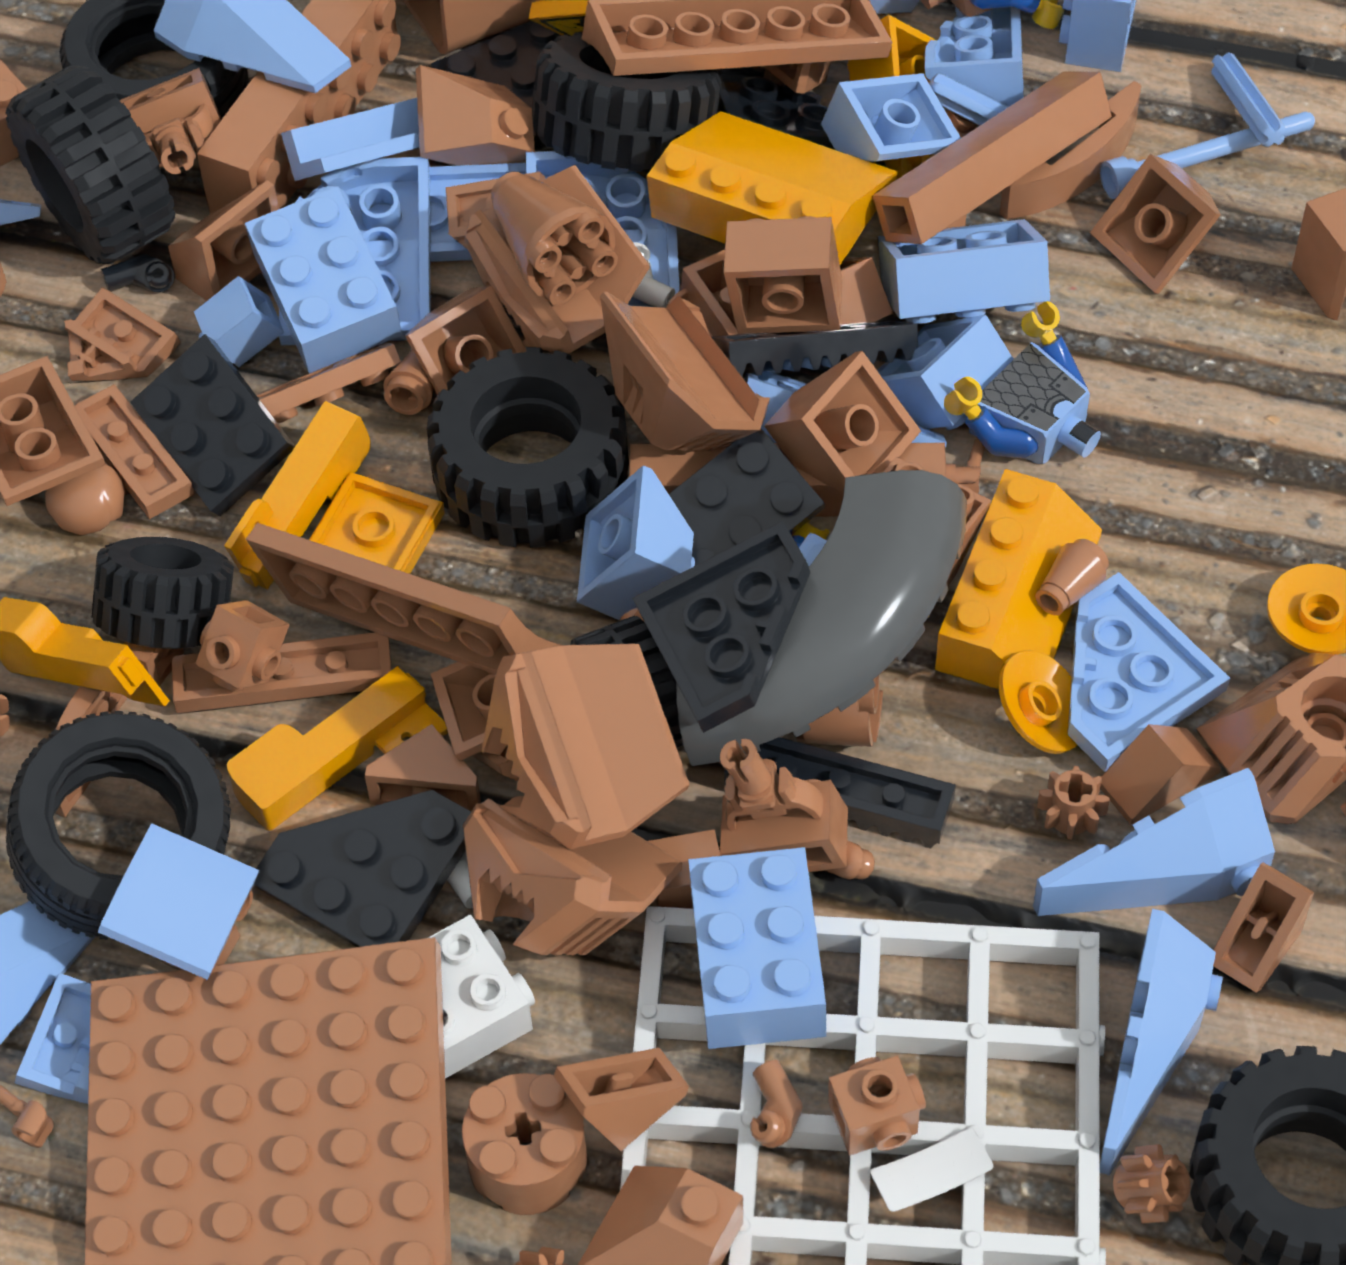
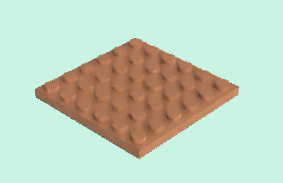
[85,937,452,1265]

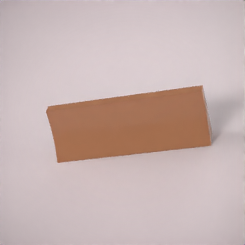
[582,0,892,76]
[246,523,562,675]

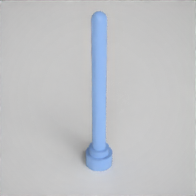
[1100,112,1315,199]

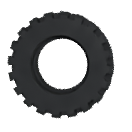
[532,31,721,172]
[5,65,175,264]
[426,347,629,548]
[1189,1046,1346,1265]

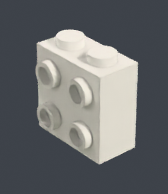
[428,914,535,1079]

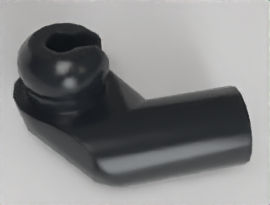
[101,254,175,293]

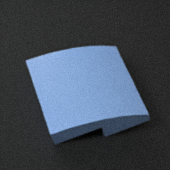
[98,824,259,980]
[15,973,91,1104]

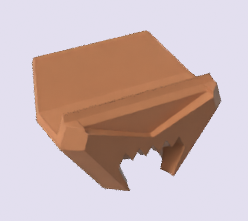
[464,165,650,354]
[600,292,770,451]
[482,644,690,849]
[1196,652,1346,824]
[463,799,682,955]

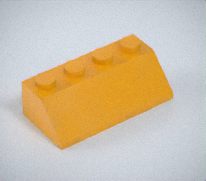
[935,469,1102,689]

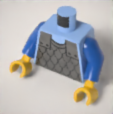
[944,301,1101,464]

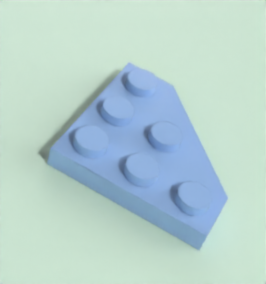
[1068,572,1230,772]

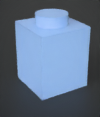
[194,276,284,367]

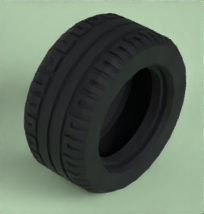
[59,0,249,119]
[6,711,231,940]

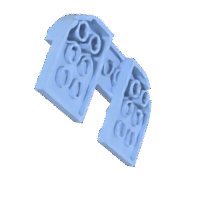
[279,151,680,345]

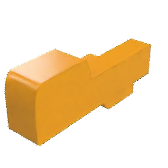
[224,401,370,590]
[0,597,170,707]
[227,666,448,831]

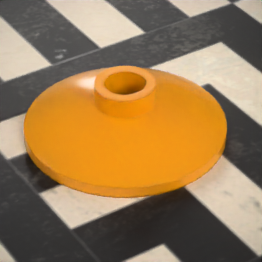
[1267,563,1346,655]
[999,650,1077,754]

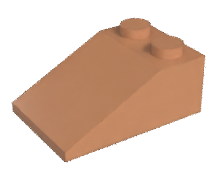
[0,356,106,506]

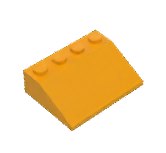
[647,111,897,265]

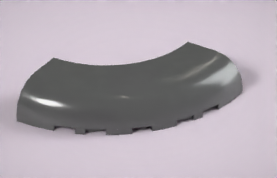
[676,470,967,766]

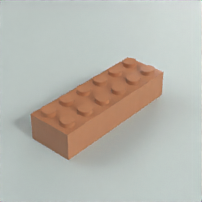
[197,0,401,214]

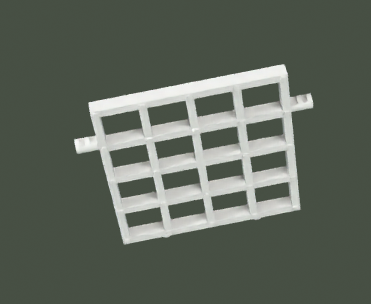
[620,906,1106,1265]

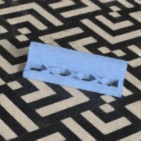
[281,98,420,181]

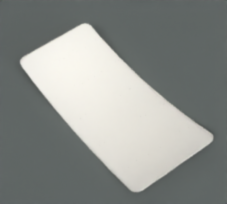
[870,1127,994,1212]

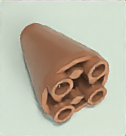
[491,172,618,306]

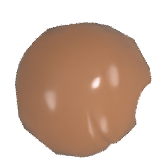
[45,463,128,535]

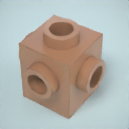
[195,600,290,691]
[828,1055,926,1156]

